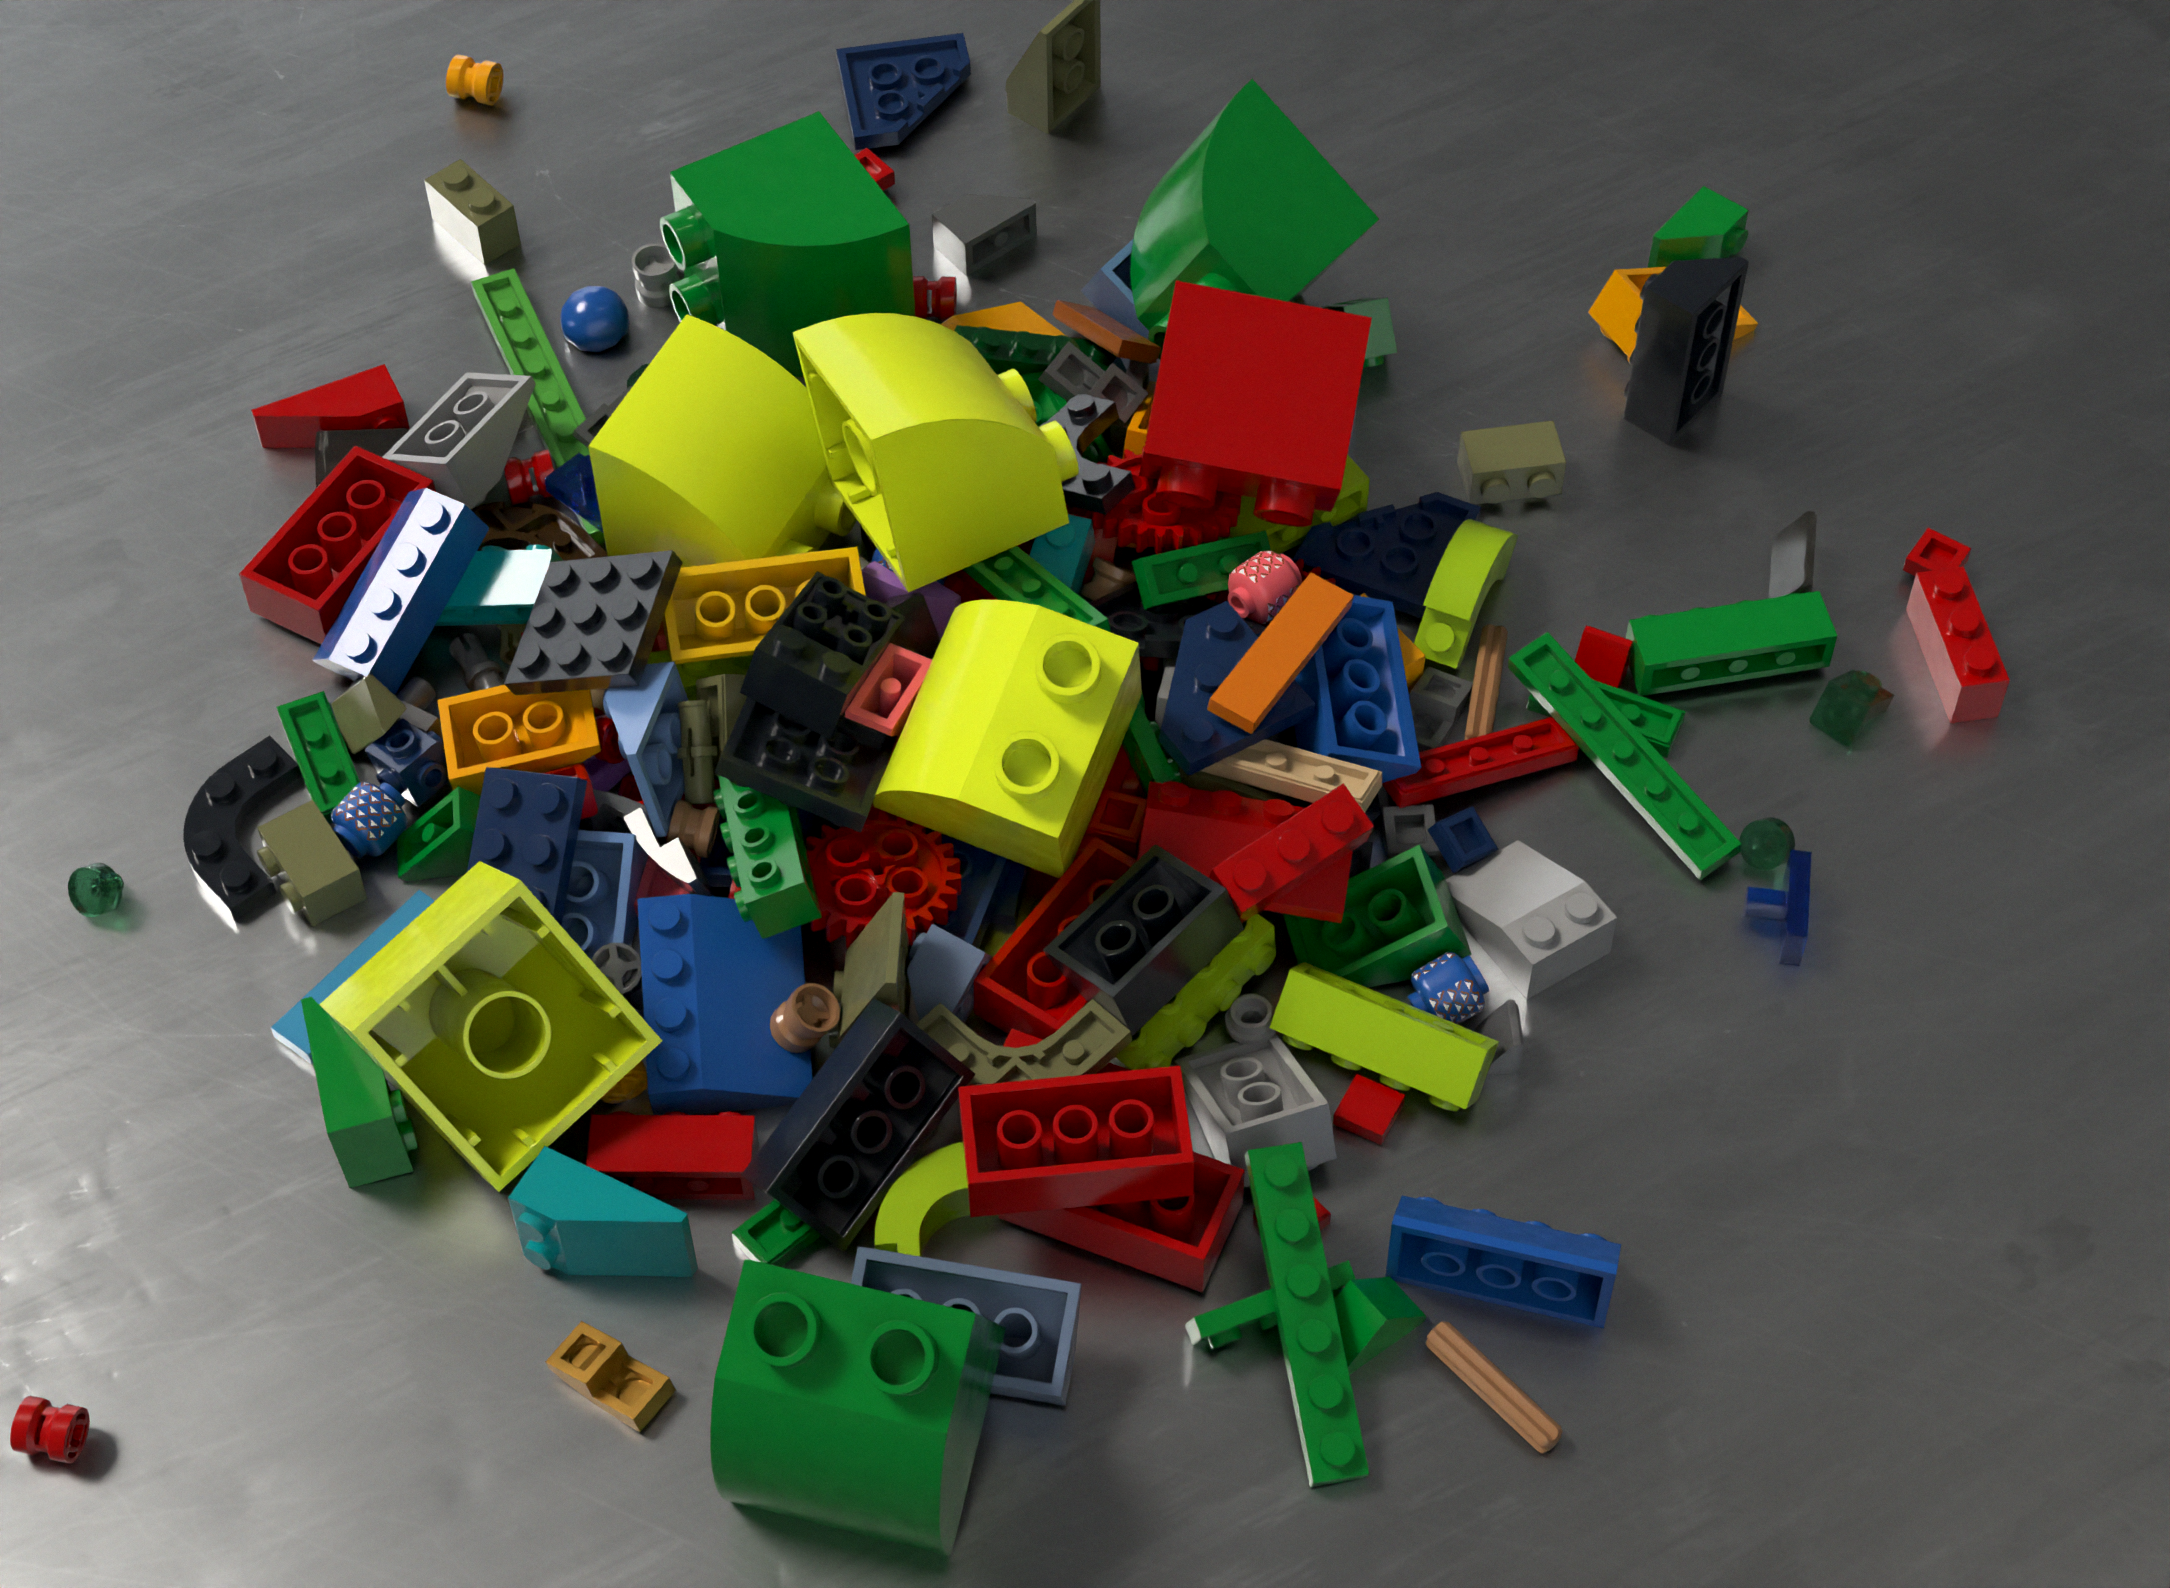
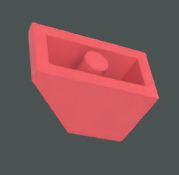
[845,643,932,736]

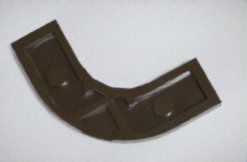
[470,501,608,561]

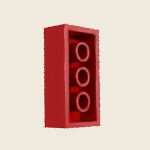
[239,445,436,644]
[958,1066,1194,1218]
[999,1151,1245,1293]

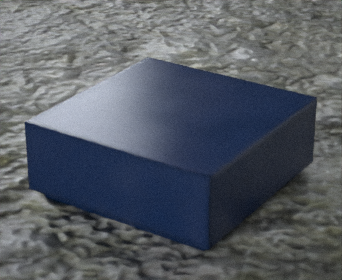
[1428,806,1499,874]

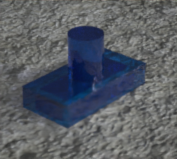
[544,452,604,533]
[1743,850,1812,966]

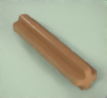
[1464,624,1508,740]
[1426,1321,1563,1453]

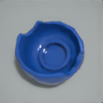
[560,286,629,352]

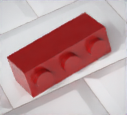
[1906,566,2010,724]
[1209,783,1374,923]
[586,1111,759,1200]

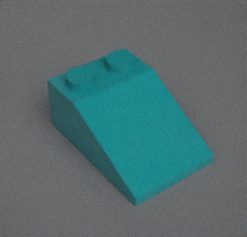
[508,1146,698,1277]

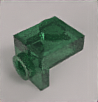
[1809,669,1895,746]

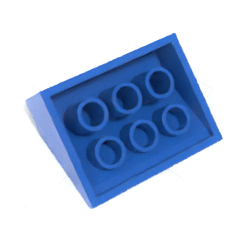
[637,894,813,1115]

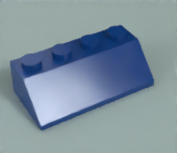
[313,488,489,695]
[1294,595,1421,783]
[1385,1195,1621,1329]

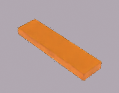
[1207,572,1354,734]

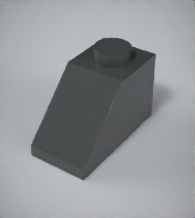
[932,194,1037,276]

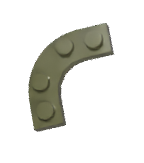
[915,999,1132,1086]

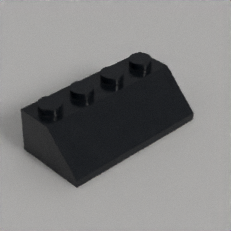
[1623,257,1749,445]
[741,998,976,1252]

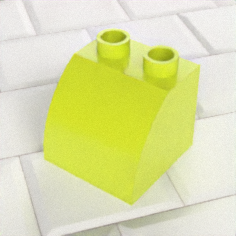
[793,313,1079,593]
[588,314,857,568]
[873,599,1142,879]
[319,861,662,1192]

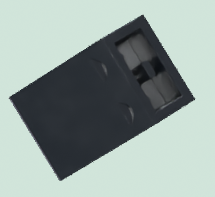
[740,571,906,739]

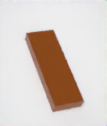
[1052,300,1161,364]

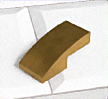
[545,1321,676,1432]

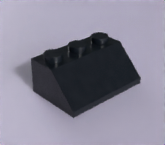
[1043,844,1244,1036]

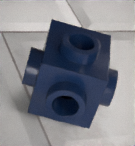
[365,718,449,807]

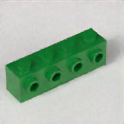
[1626,591,1838,696]
[713,775,822,939]

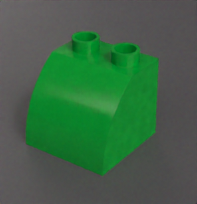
[1130,79,1379,360]
[660,111,915,377]
[710,1259,1006,1556]

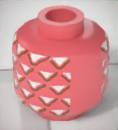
[1228,551,1302,624]

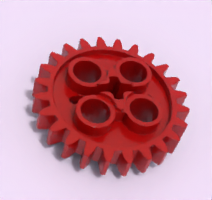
[1084,446,1241,554]
[806,810,961,949]

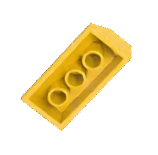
[662,547,866,664]

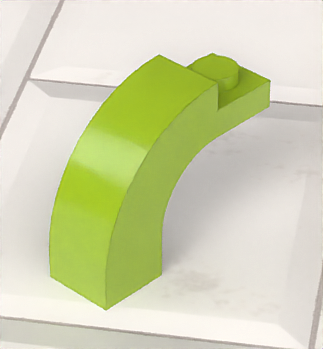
[1414,519,1519,669]
[875,1141,970,1257]

